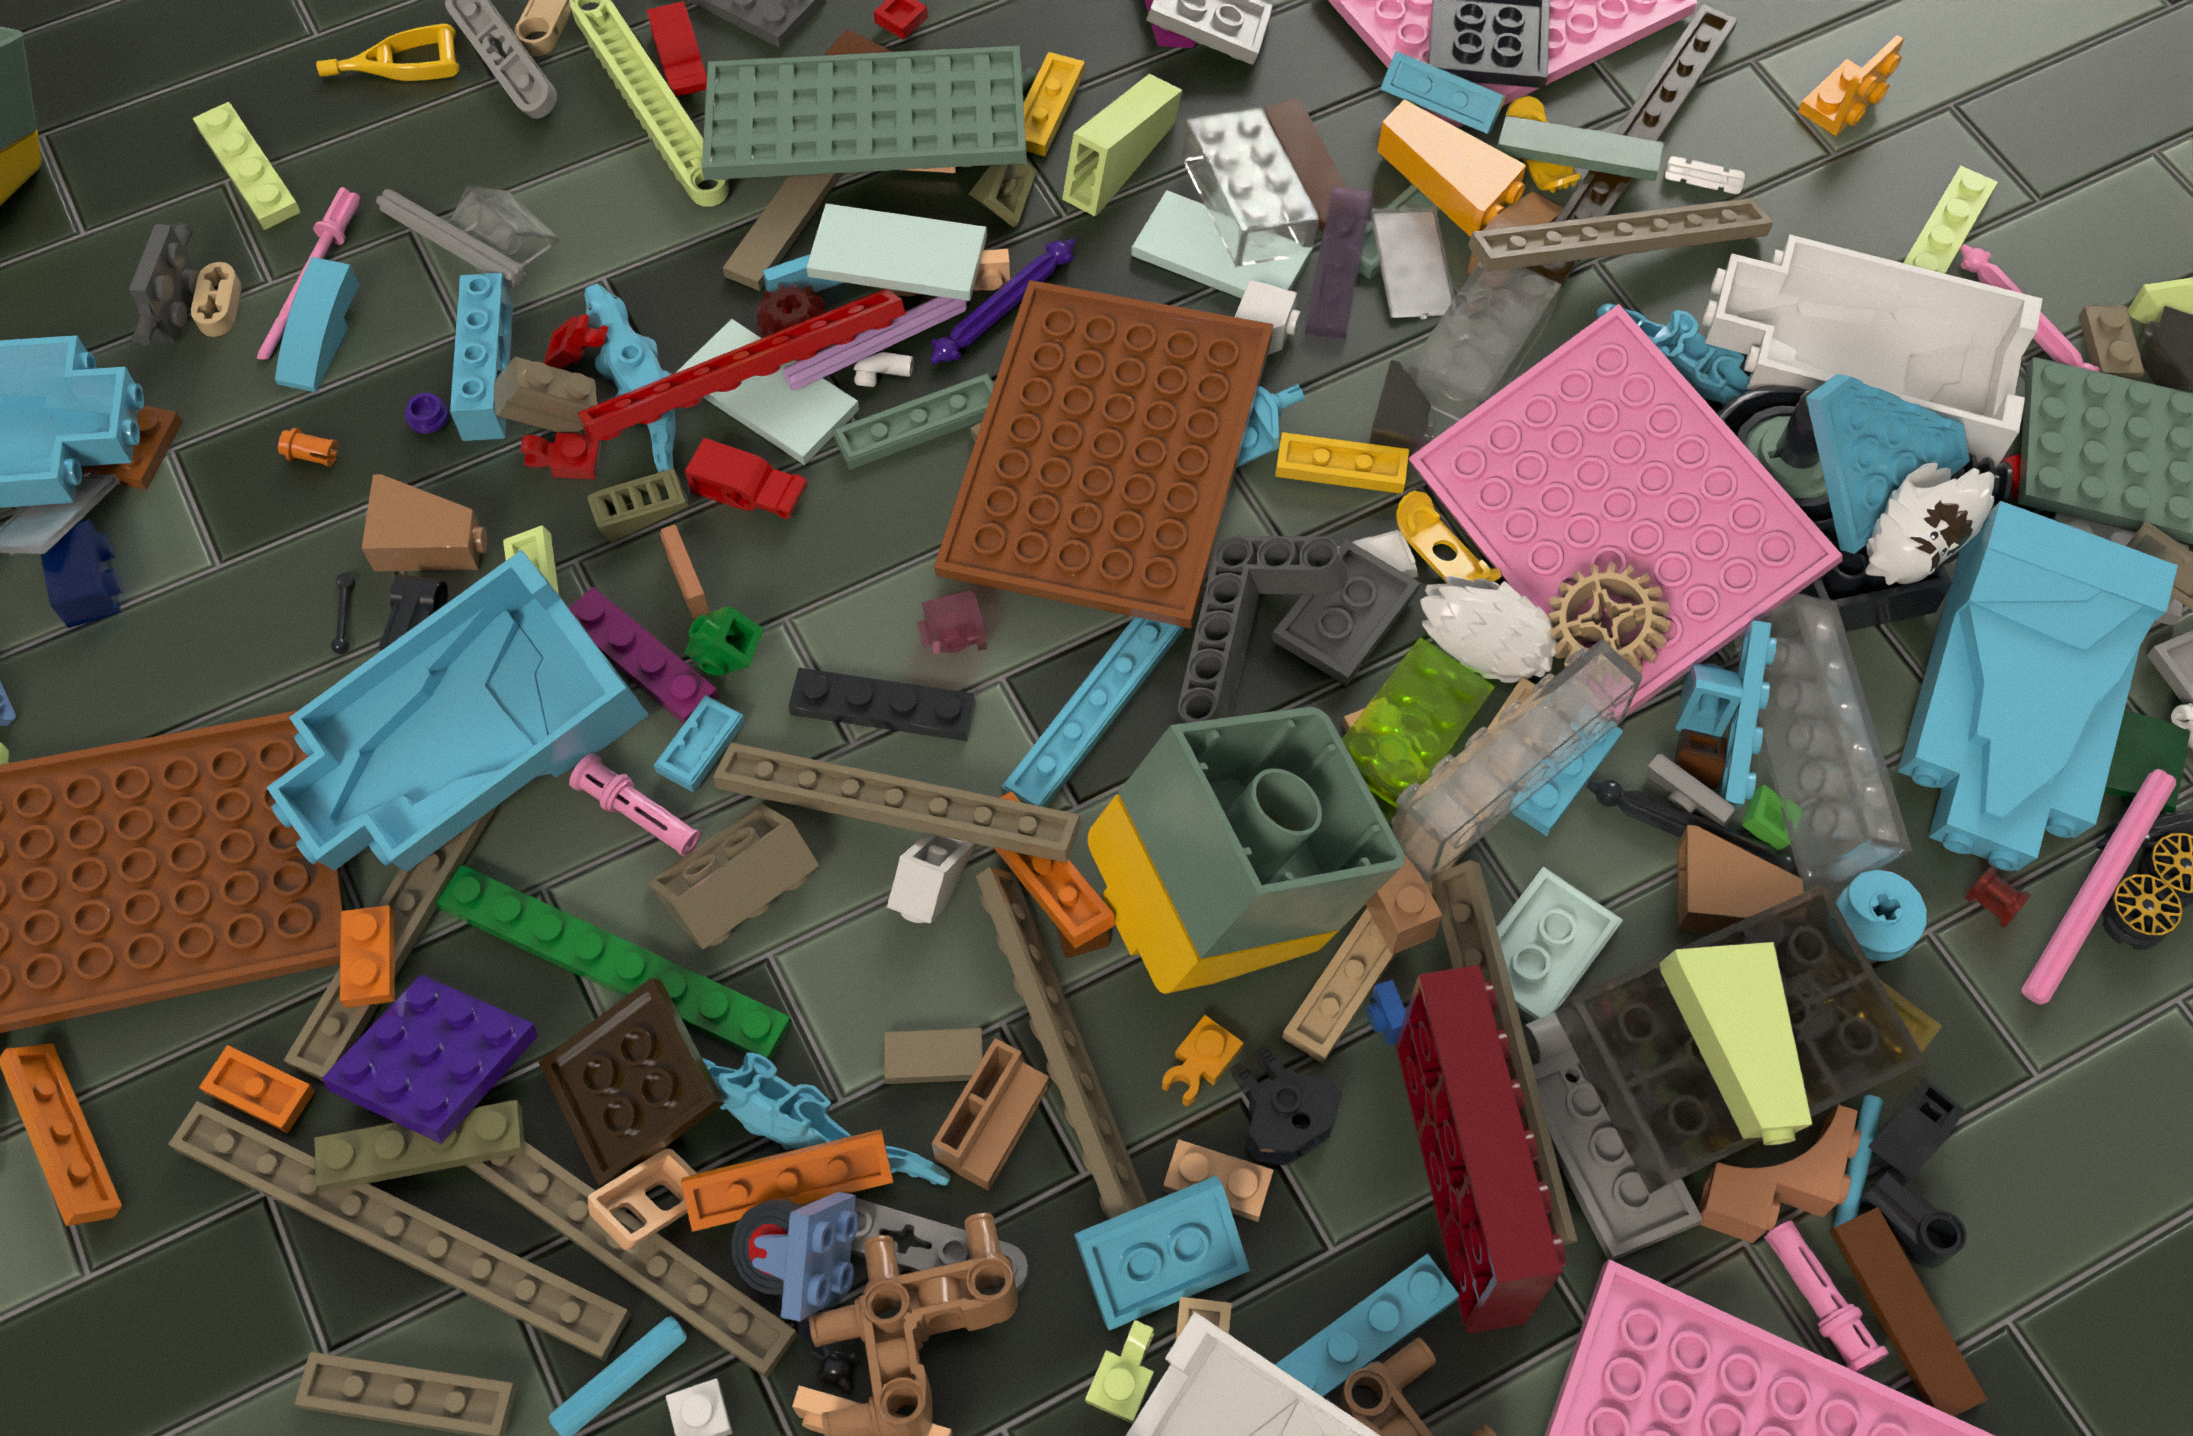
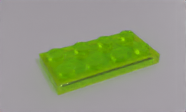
[1342,637,1495,814]

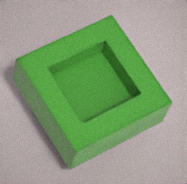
[1742,784,1799,852]

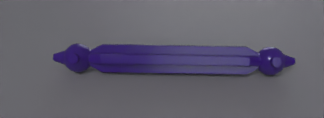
[930,238,1075,364]

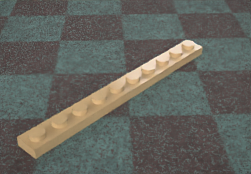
[1282,677,1562,1064]

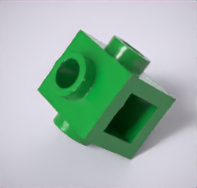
[684,606,764,676]

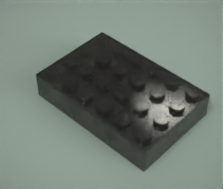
[1554,884,1926,1194]

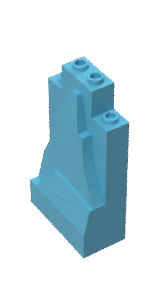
[0,335,144,508]
[1898,501,2178,871]
[266,550,649,872]

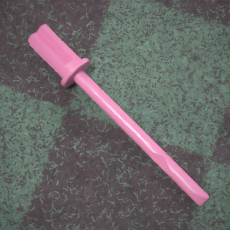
[257,187,360,360]

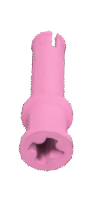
[569,753,701,856]
[1764,1220,1890,1373]

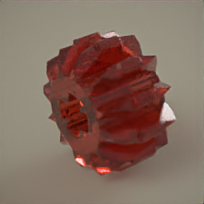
[756,280,826,338]

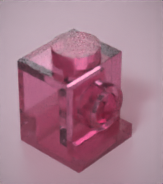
[916,590,987,654]

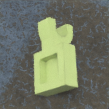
[1085,1320,1154,1424]

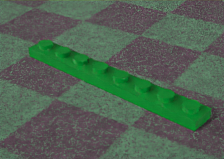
[436,864,793,1061]

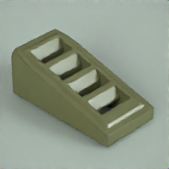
[587,469,689,543]

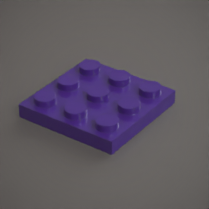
[322,975,538,1144]

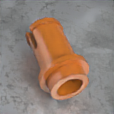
[278,427,339,467]

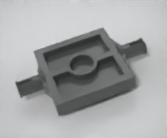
[129,223,199,346]

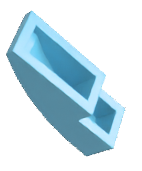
[275,257,360,393]

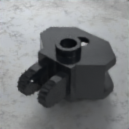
[1230,1045,1341,1166]

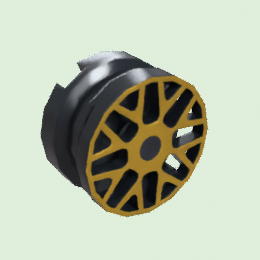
[2137,833,2193,908]
[2101,875,2182,950]

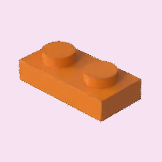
[340,905,395,1008]
[199,1045,315,1134]

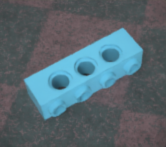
[450,273,513,441]

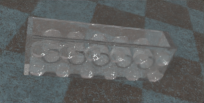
[1733,593,1912,889]
[1391,639,1643,883]

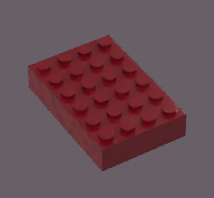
[1395,965,1566,1334]

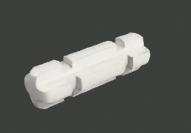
[1665,156,1745,195]

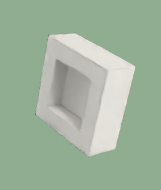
[666,1378,733,1436]

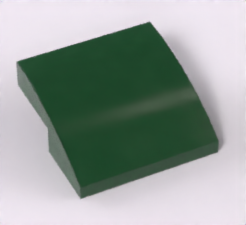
[2104,710,2190,813]

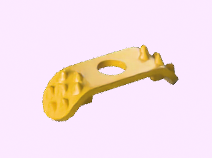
[1506,95,1582,193]
[1396,490,1502,584]

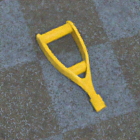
[316,24,459,81]

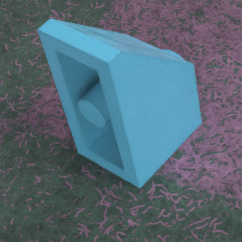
[1675,663,1743,738]

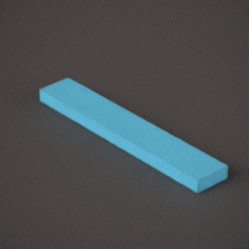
[1001,617,1186,808]

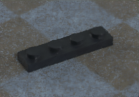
[788,668,976,741]

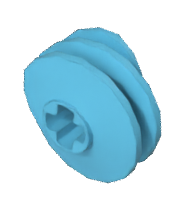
[1831,870,1927,961]

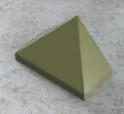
[969,162,1037,227]

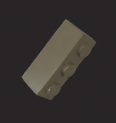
[646,803,820,949]

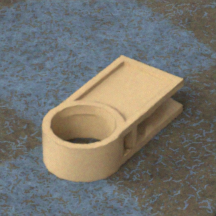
[515,0,572,57]

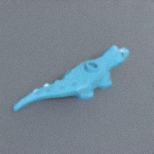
[585,283,688,502]
[1596,303,1752,407]
[702,1053,950,1185]

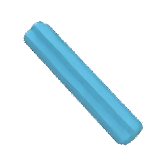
[549,1316,687,1436]

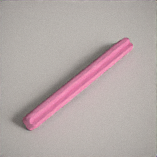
[2022,769,2176,1005]

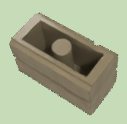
[494,356,597,434]

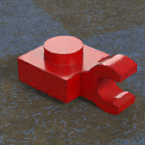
[544,314,608,369]
[520,432,601,480]

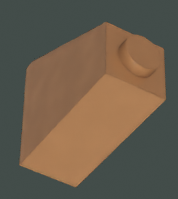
[362,474,488,572]
[1677,825,1811,941]

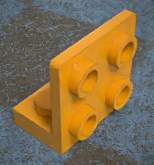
[1798,35,1904,136]

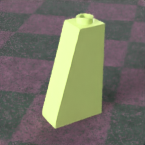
[1062,74,1182,216]
[1659,942,1812,1145]

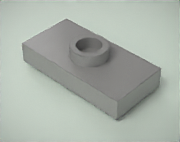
[1647,754,1735,827]

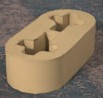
[191,262,241,337]

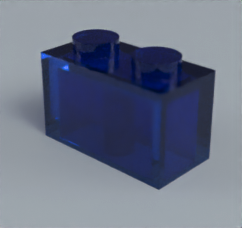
[40,519,124,628]

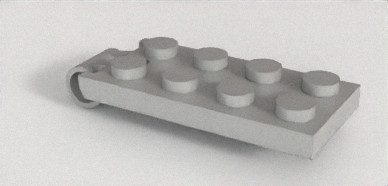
[1522,1008,1703,1261]

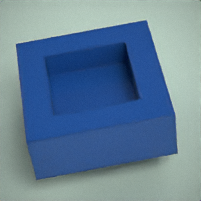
[1366,980,1406,1046]

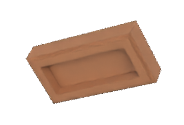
[660,524,710,619]

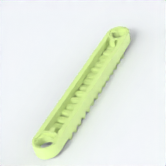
[569,0,729,207]

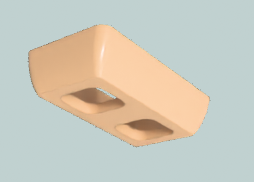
[588,1149,697,1250]

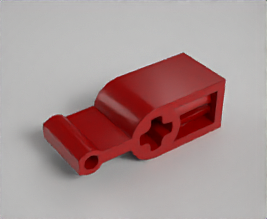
[647,1,707,97]
[685,438,808,519]

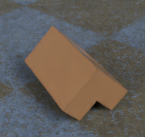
[932,1038,1050,1191]

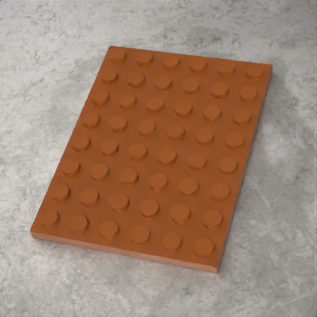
[934,280,1274,628]
[0,710,345,1033]

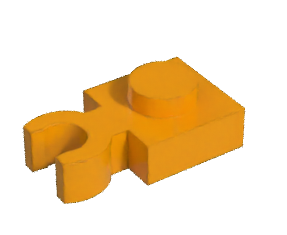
[1162,1015,1244,1107]

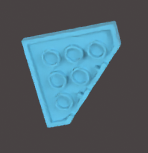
[1806,374,1970,554]

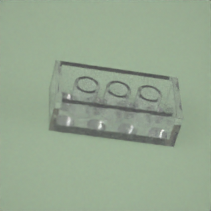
[1181,108,1319,267]
[1404,262,1561,421]

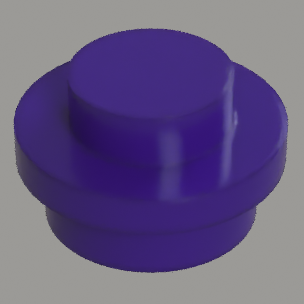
[405,393,449,434]

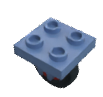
[731,1192,858,1321]

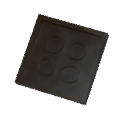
[539,977,725,1187]

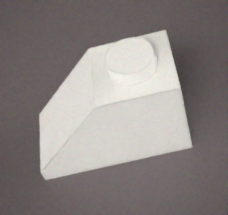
[1235,280,1301,355]
[887,833,974,924]

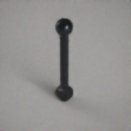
[331,573,355,654]

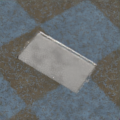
[1370,205,1458,320]
[0,473,120,556]

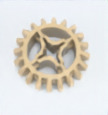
[1547,561,1671,684]

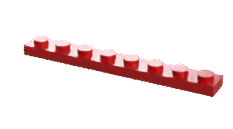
[577,289,906,441]

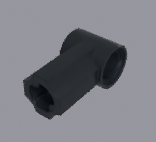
[379,574,448,651]
[1859,1167,1967,1268]

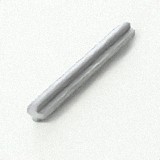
[376,189,526,288]

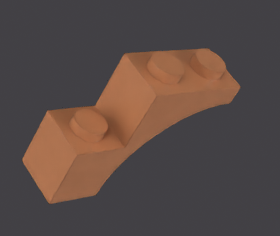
[1698,1104,1861,1243]

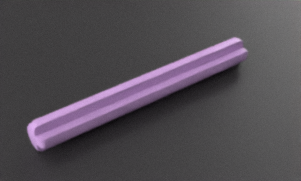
[783,296,967,390]

